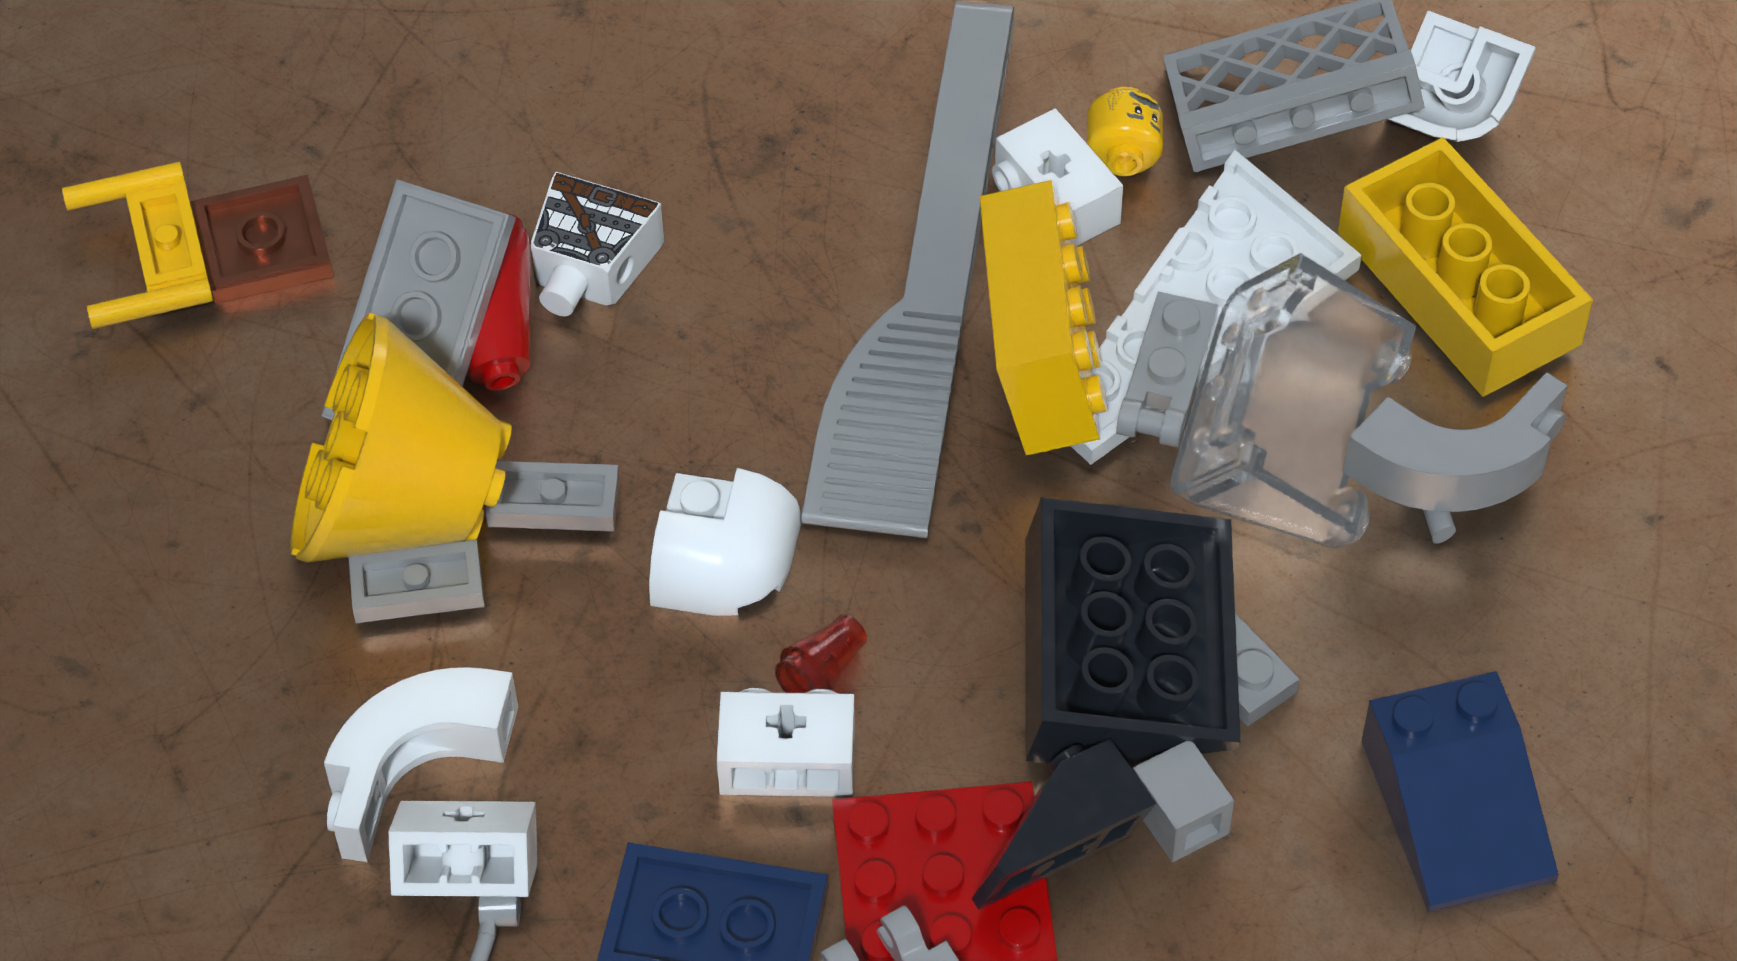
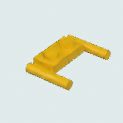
[62,161,213,329]

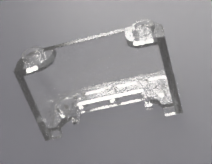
[1170,253,1416,548]

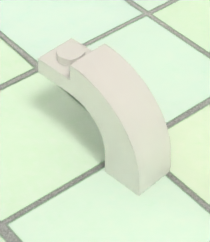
[324,667,518,862]

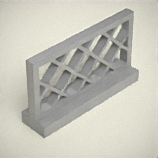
[1163,0,1425,173]

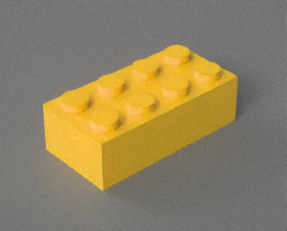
[1338,137,1593,397]
[979,180,1107,456]

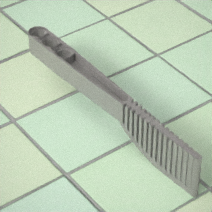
[801,0,1014,538]

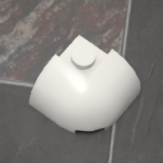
[1386,11,1536,142]
[649,468,802,616]

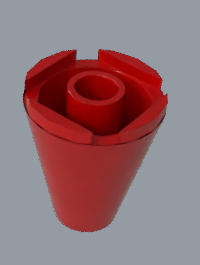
[467,212,530,391]

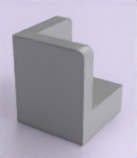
[1133,741,1234,863]

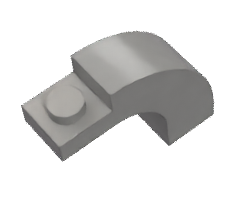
[1343,372,1568,512]

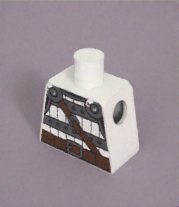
[530,172,664,316]

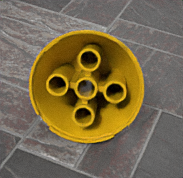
[290,313,512,563]

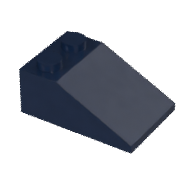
[1361,671,1559,912]

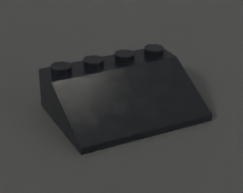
[1025,497,1241,764]

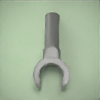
[470,896,521,961]

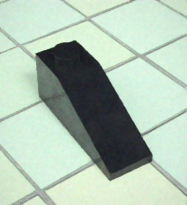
[971,739,1156,910]

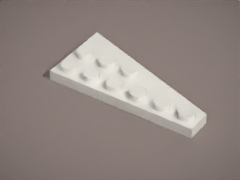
[1071,149,1361,465]

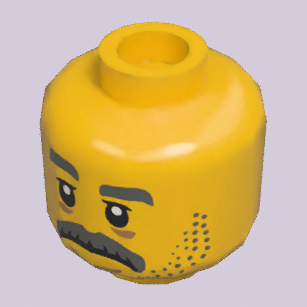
[1087,87,1163,176]

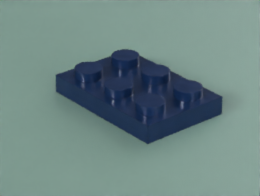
[597,842,829,961]

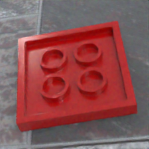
[832,781,1058,961]

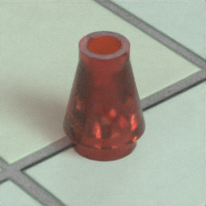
[775,614,867,693]

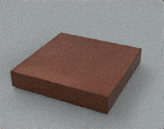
[191,175,334,304]

